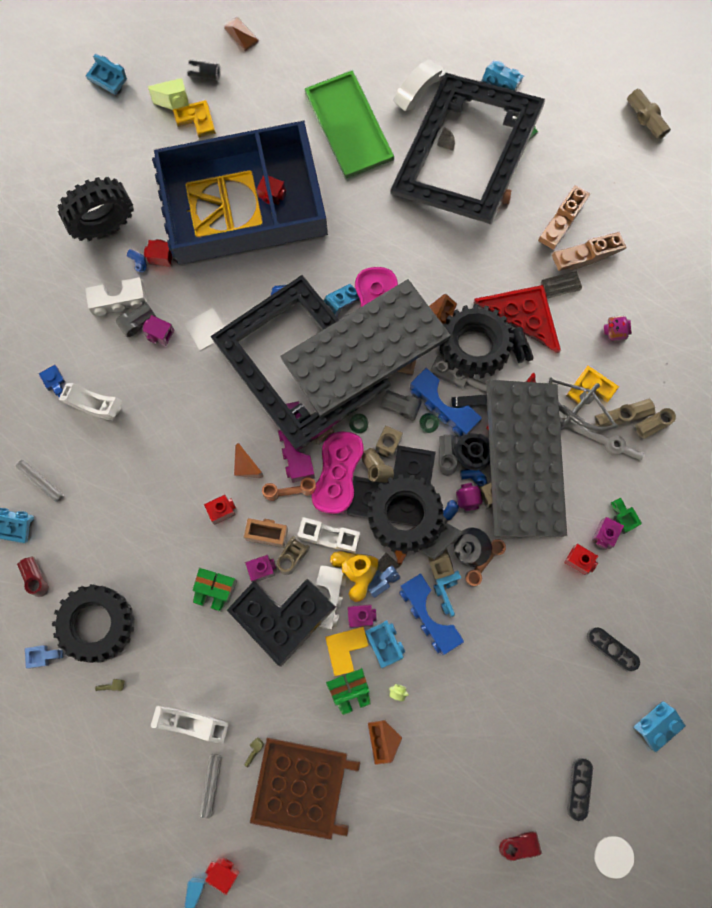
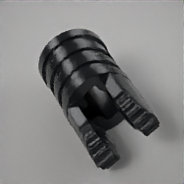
[187,60,221,81]
[511,327,534,363]

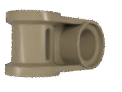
[277,536,310,575]

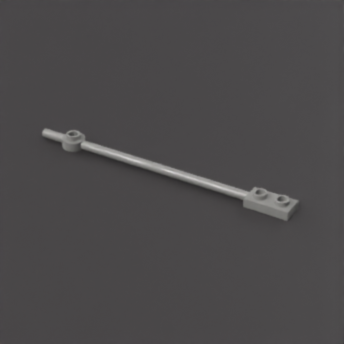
[430,355,644,461]

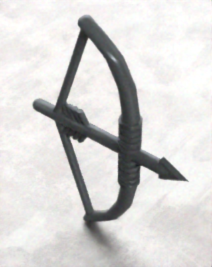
[549,377,618,432]

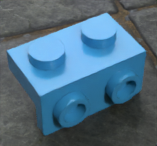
[86,53,127,95]
[481,61,524,91]
[365,621,406,668]
[634,701,686,753]

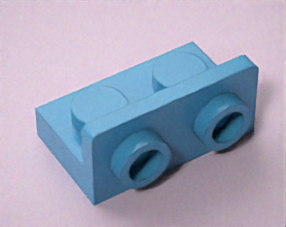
[0,508,34,543]

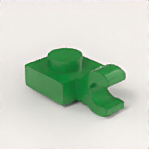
[611,497,642,534]

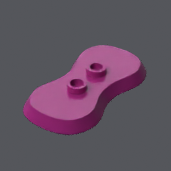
[355,267,398,307]
[312,431,364,514]

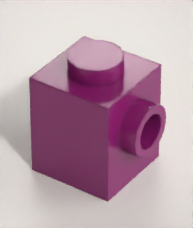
[143,315,175,346]
[592,517,624,550]
[245,555,277,582]
[347,605,377,628]

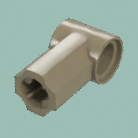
[635,408,676,439]
[361,448,394,483]

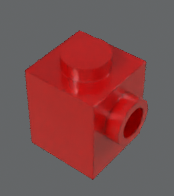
[257,175,286,205]
[144,239,172,267]
[204,495,236,525]
[564,543,598,575]
[205,858,240,895]

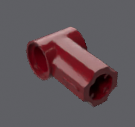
[17,556,48,597]

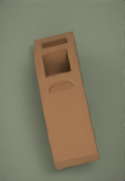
[538,185,590,250]
[551,232,627,271]

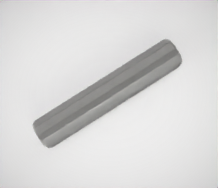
[16,460,63,502]
[200,754,221,818]

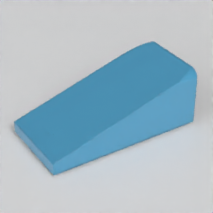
[185,878,206,908]

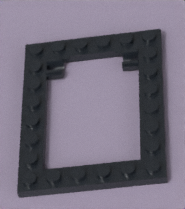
[390,73,545,224]
[210,275,391,452]

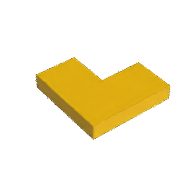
[173,100,215,137]
[566,366,619,404]
[325,627,369,676]

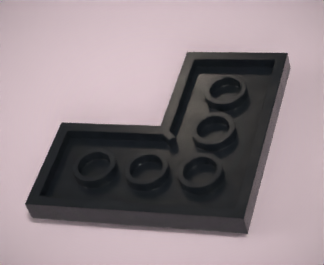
[347,445,436,527]
[227,579,336,667]

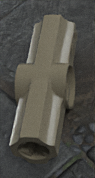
[627,88,671,140]
[595,398,656,427]

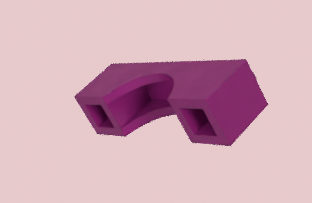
[278,401,315,483]

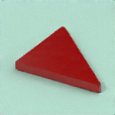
[474,285,561,353]

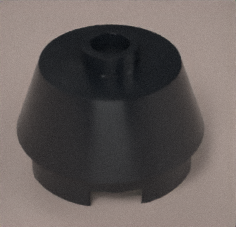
[455,433,490,470]
[454,528,492,567]

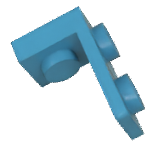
[323,284,360,317]
[433,571,461,618]

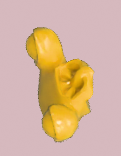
[330,551,378,602]

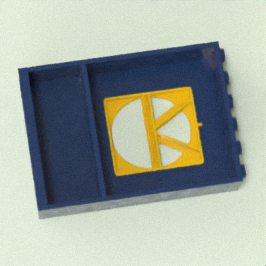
[152,120,328,265]

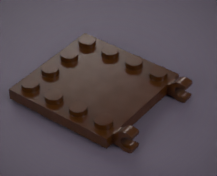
[250,738,360,840]

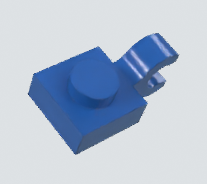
[39,365,65,398]

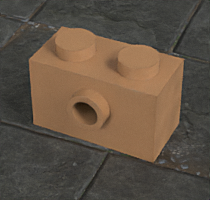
[244,518,288,548]

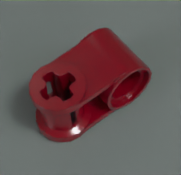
[499,831,542,861]

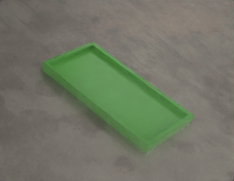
[305,70,394,179]

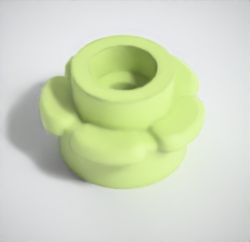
[389,684,409,701]

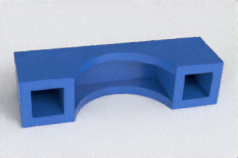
[410,368,482,437]
[399,573,464,656]

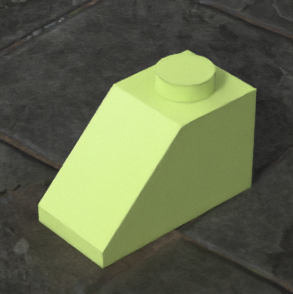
[148,78,189,110]

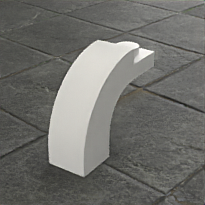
[392,60,446,111]
[59,383,122,421]
[151,706,229,744]

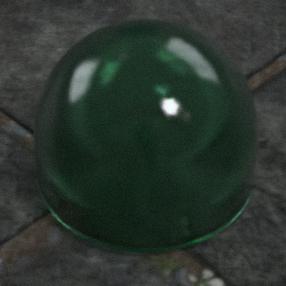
[349,413,369,433]
[419,413,439,433]

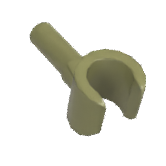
[95,679,125,691]
[244,737,264,767]

